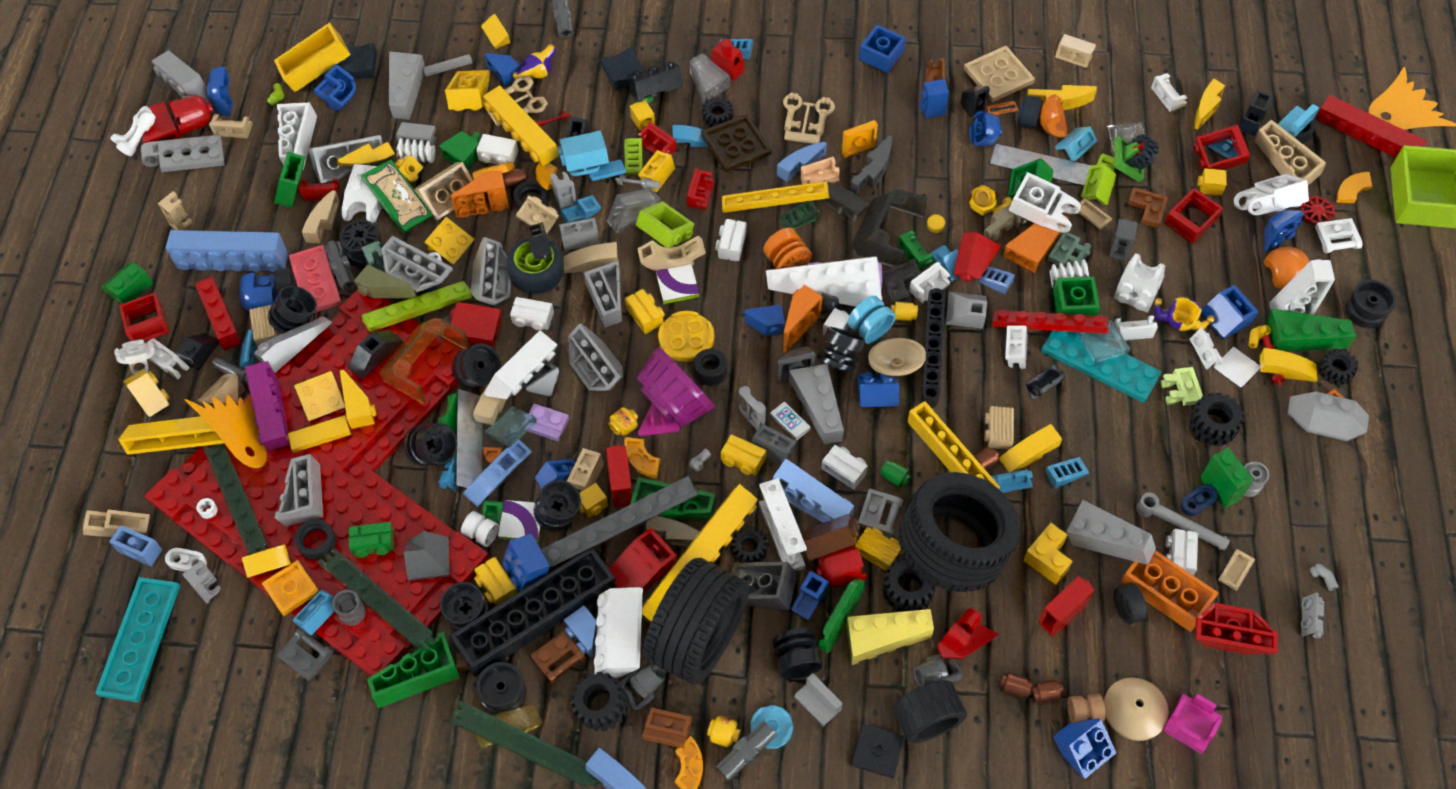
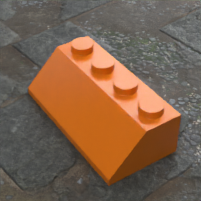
[1120,550,1219,632]

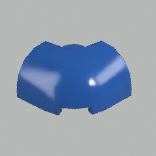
[314,64,356,111]
[207,67,233,116]
[239,272,277,312]

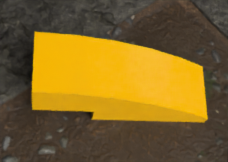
[1195,79,1225,130]
[336,142,395,167]
[1260,348,1317,382]
[998,424,1062,473]

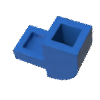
[791,571,829,621]

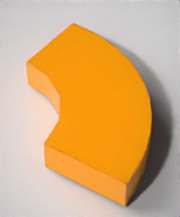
[535,163,557,190]
[1336,172,1372,203]
[624,437,660,479]
[675,736,703,789]

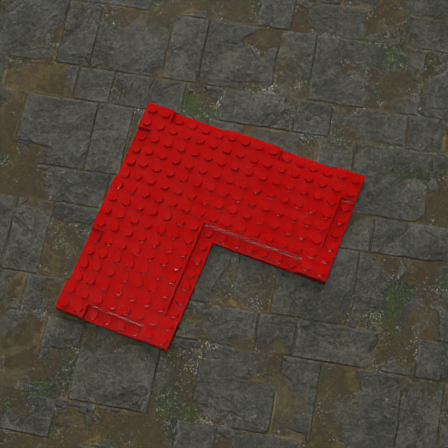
[144,290,490,677]

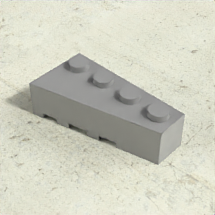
[389,51,425,120]
[789,364,844,444]

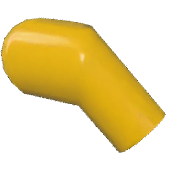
[1248,325,1271,348]

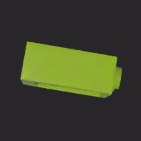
[636,201,694,248]

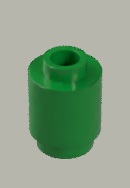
[880,460,911,487]

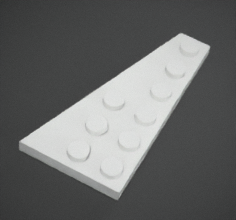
[766,256,882,307]

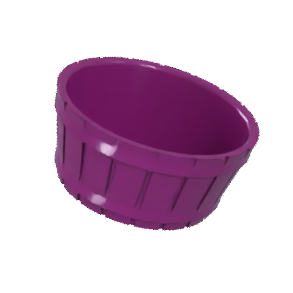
[636,346,716,427]

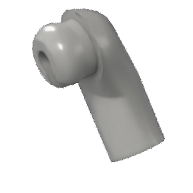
[689,448,712,471]
[1310,564,1339,591]

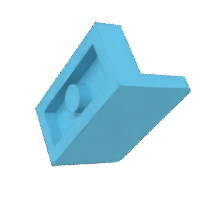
[1278,104,1319,138]
[1055,126,1098,161]

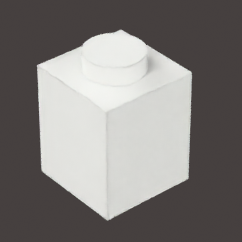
[823,308,850,335]

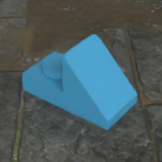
[930,245,959,282]

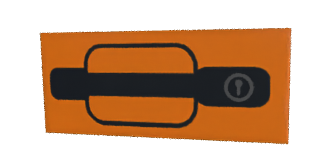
[986,101,1019,115]

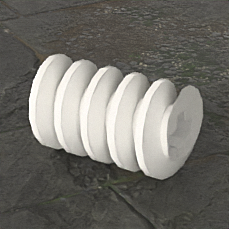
[397,138,436,163]
[1049,259,1089,288]

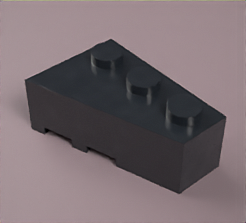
[627,62,683,102]

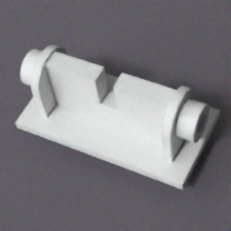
[1190,328,1222,370]

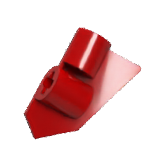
[937,608,999,659]

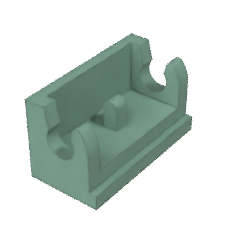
[362,241,386,273]

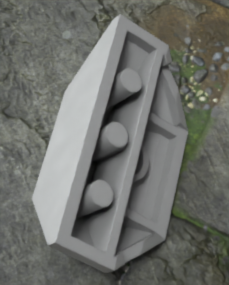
[381,236,453,292]
[470,237,512,305]
[568,323,623,391]
[1287,392,1369,441]

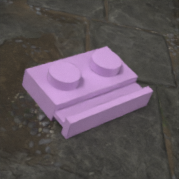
[522,403,570,442]

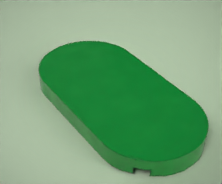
[819,578,864,653]

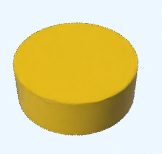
[927,215,945,233]

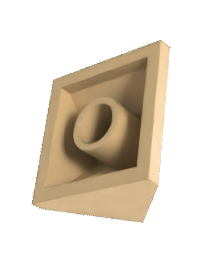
[197,373,246,403]

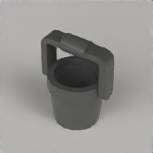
[913,654,963,687]
[620,663,665,710]

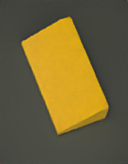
[481,14,510,49]

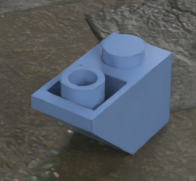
[564,605,597,658]

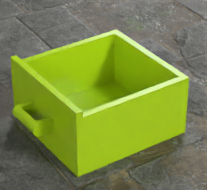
[1390,145,1456,228]

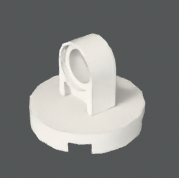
[114,340,155,374]

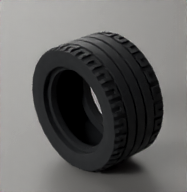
[898,472,1021,592]
[643,557,750,685]

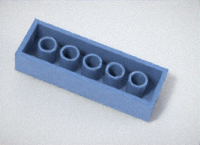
[166,230,289,272]

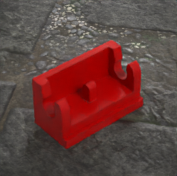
[639,122,677,155]
[687,168,714,210]
[299,178,341,201]

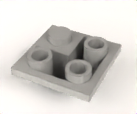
[946,292,987,329]

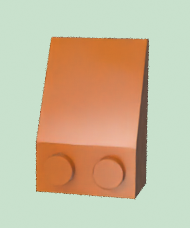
[783,284,822,353]

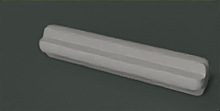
[423,54,472,77]

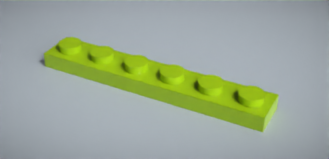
[362,281,472,332]

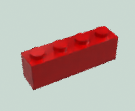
[195,277,242,351]

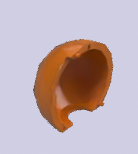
[1039,94,1068,138]
[1263,247,1310,289]

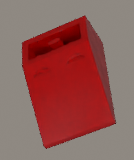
[608,527,677,592]

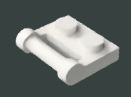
[1315,218,1362,253]

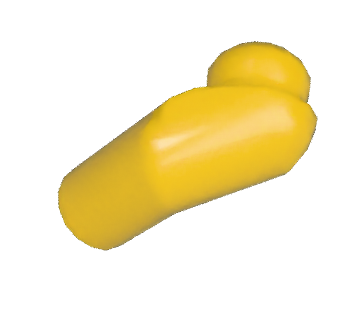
[992,197,1012,214]

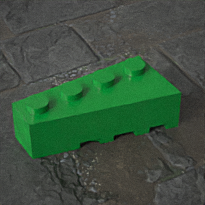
[1265,309,1356,352]
[630,477,717,521]
[367,631,460,708]

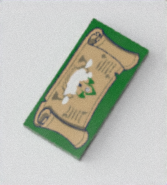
[361,160,433,234]

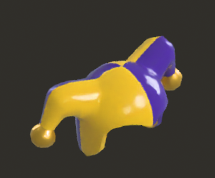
[513,44,556,79]
[1154,297,1215,331]

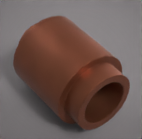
[502,168,527,189]
[973,447,999,471]
[999,672,1032,699]
[1031,679,1064,704]

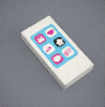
[770,402,810,441]

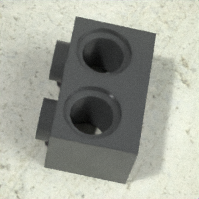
[1109,219,1138,261]

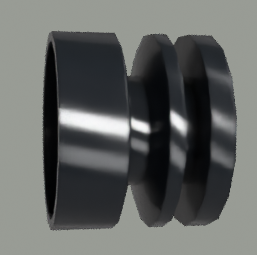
[341,220,384,269]
[267,286,317,334]
[817,326,866,371]
[404,423,458,466]
[533,480,581,532]
[440,582,490,631]
[772,628,823,679]

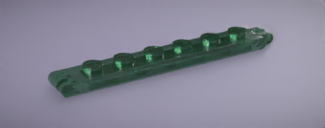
[203,443,269,555]
[317,547,436,652]
[449,701,599,787]

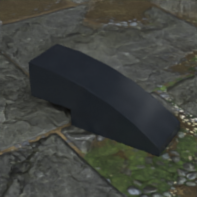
[1239,90,1273,136]

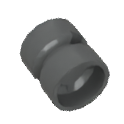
[332,590,366,626]

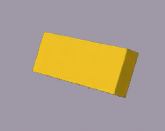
[288,416,351,453]

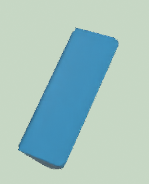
[1206,139,1237,159]
[589,160,626,181]
[239,330,256,369]
[292,590,334,635]

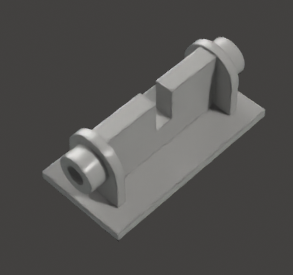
[1301,592,1325,638]

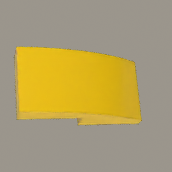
[242,545,291,578]

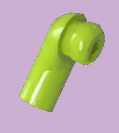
[267,83,284,105]

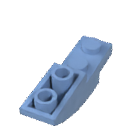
[463,439,532,507]

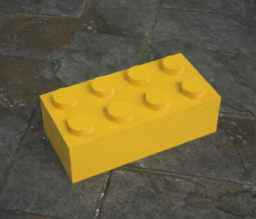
[274,22,351,92]

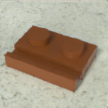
[642,708,693,749]

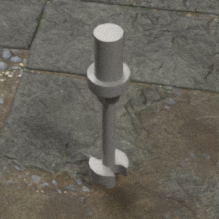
[614,175,660,189]

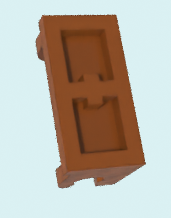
[926,58,945,82]

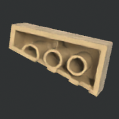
[1255,120,1326,185]

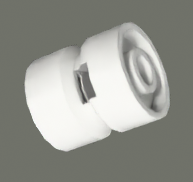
[461,511,499,547]

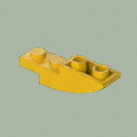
[1027,85,1097,110]

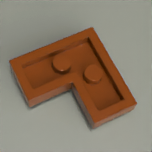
[1128,187,1168,228]

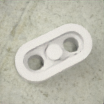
[165,548,207,572]

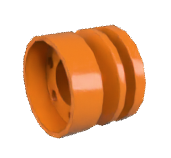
[763,228,812,269]

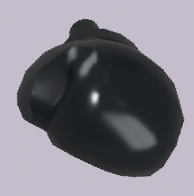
[821,292,839,313]

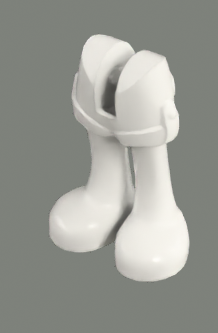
[110,106,156,156]

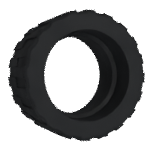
[893,680,967,743]

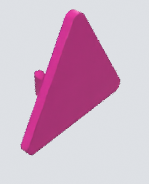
[638,403,680,436]

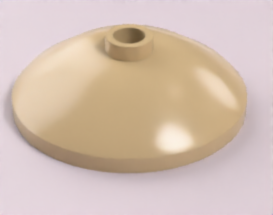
[868,338,926,376]
[1103,678,1169,741]

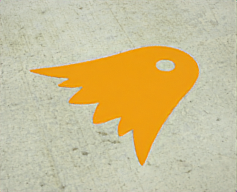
[1368,67,1456,130]
[184,394,267,468]

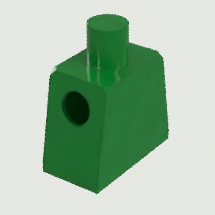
[439,132,482,171]

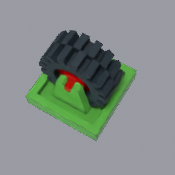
[1114,134,1159,182]

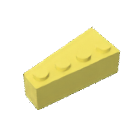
[846,609,934,665]

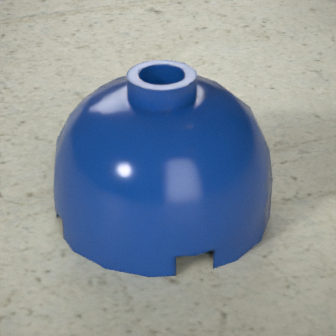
[969,111,1002,147]

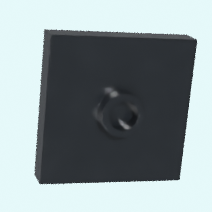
[852,724,905,779]

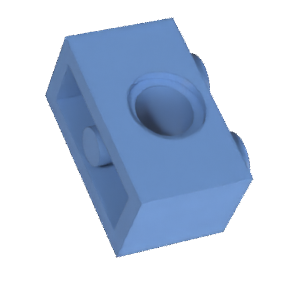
[109,525,163,566]

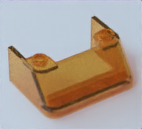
[380,318,470,404]

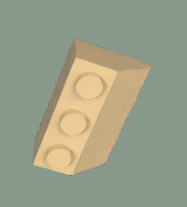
[414,162,473,220]

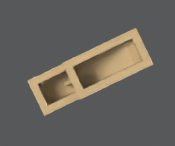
[302,190,340,244]
[564,242,618,273]
[473,384,506,425]
[83,510,150,537]

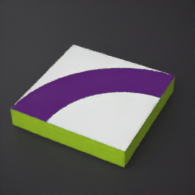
[656,264,699,304]
[498,500,541,542]

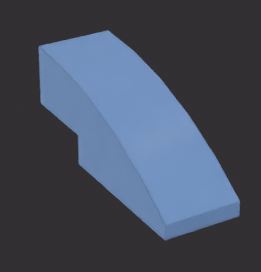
[777,142,827,183]
[585,748,646,789]

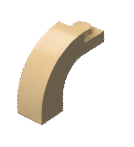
[637,236,706,271]

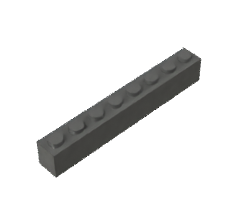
[541,476,698,568]

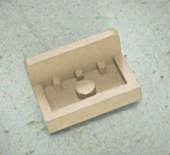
[515,195,559,234]

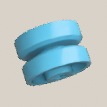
[847,296,896,344]

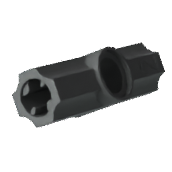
[552,0,573,39]
[325,240,357,292]
[717,721,777,781]

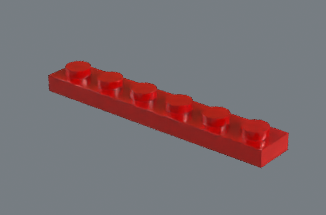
[993,310,1109,334]

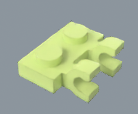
[1160,367,1203,406]

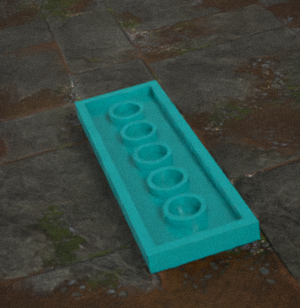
[1041,331,1162,403]
[95,577,180,703]

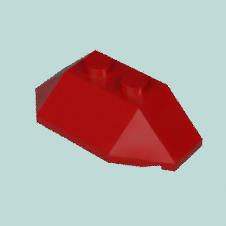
[1195,603,1278,655]

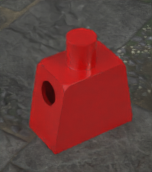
[710,39,745,81]

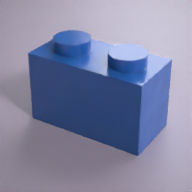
[919,79,949,118]

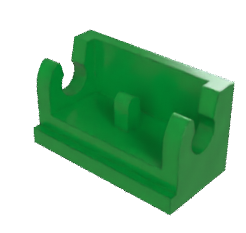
[897,231,934,272]

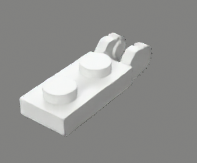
[147,338,190,379]

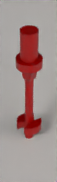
[533,111,571,127]
[1262,335,1285,387]

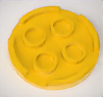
[658,311,714,362]

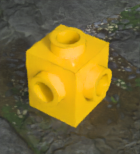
[395,155,423,183]

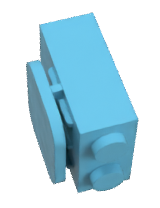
[558,131,609,176]

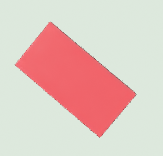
[288,245,342,313]

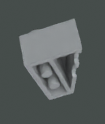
[584,261,622,327]
[275,454,323,527]

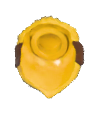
[968,185,998,216]

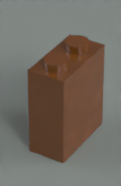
[803,513,860,561]

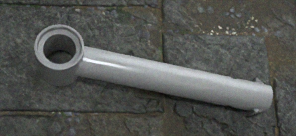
[1136,493,1230,551]

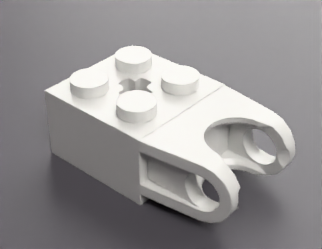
[342,164,384,223]
[1008,172,1081,233]
[1234,174,1309,215]
[1114,253,1165,313]

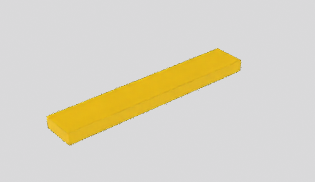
[722,181,829,213]

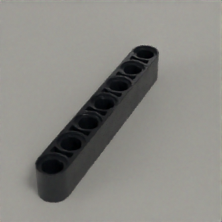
[921,288,945,408]

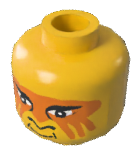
[609,407,638,436]
[707,716,741,747]

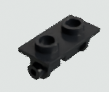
[1025,364,1065,400]

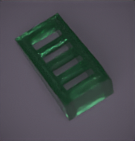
[779,201,819,229]

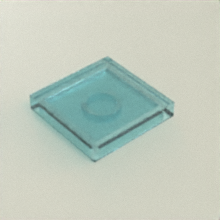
[1077,320,1130,363]
[485,406,537,447]

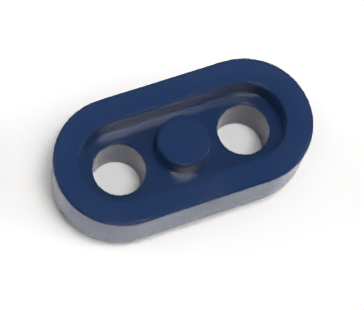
[1181,484,1218,516]

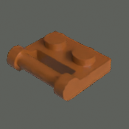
[530,631,586,684]

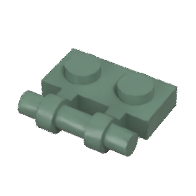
[1048,232,1092,267]

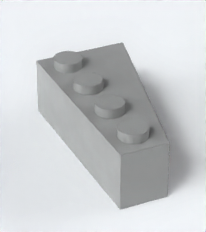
[152,50,210,103]
[1067,500,1156,565]

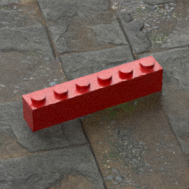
[1316,95,1428,157]

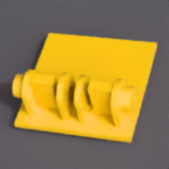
[424,217,475,265]
[294,371,345,421]

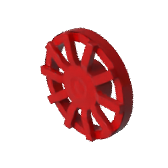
[1300,196,1335,225]

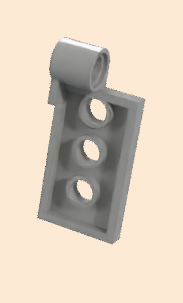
[141,135,225,172]

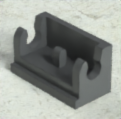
[752,424,797,465]

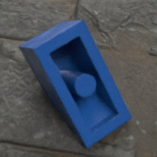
[485,53,521,87]
[744,305,785,336]
[535,459,575,489]

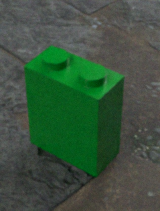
[274,152,305,208]
[1200,448,1254,509]

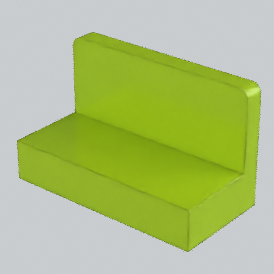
[1081,164,1116,205]

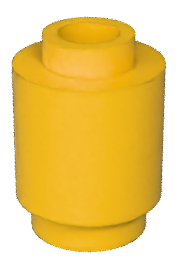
[891,301,918,321]

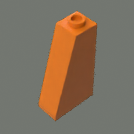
[1003,214,1069,273]

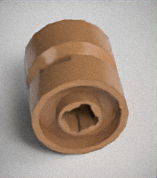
[1067,693,1105,723]

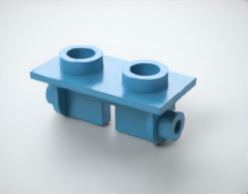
[438,451,458,492]
[991,469,1033,493]

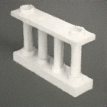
[759,478,807,571]

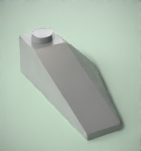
[308,135,383,183]
[254,316,332,373]

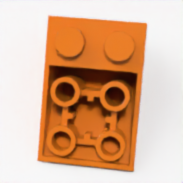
[451,170,510,218]

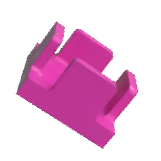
[1163,694,1223,754]

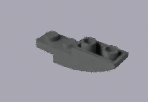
[851,135,892,196]

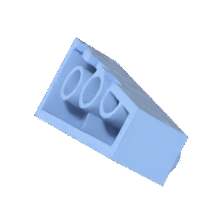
[773,459,854,523]

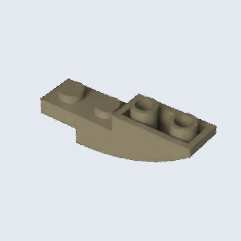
[983,205,1030,241]

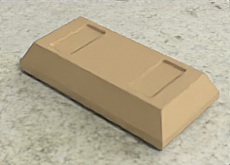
[1074,198,1112,230]
[1218,549,1255,591]

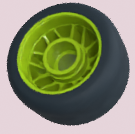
[507,237,564,294]

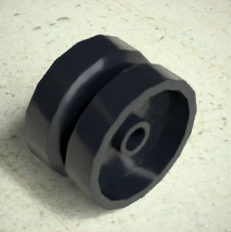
[1345,280,1396,328]
[452,344,501,389]
[476,662,527,716]

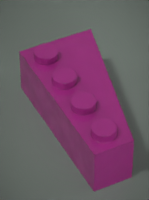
[245,361,290,451]

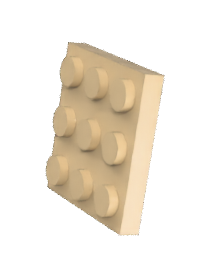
[963,46,1035,103]

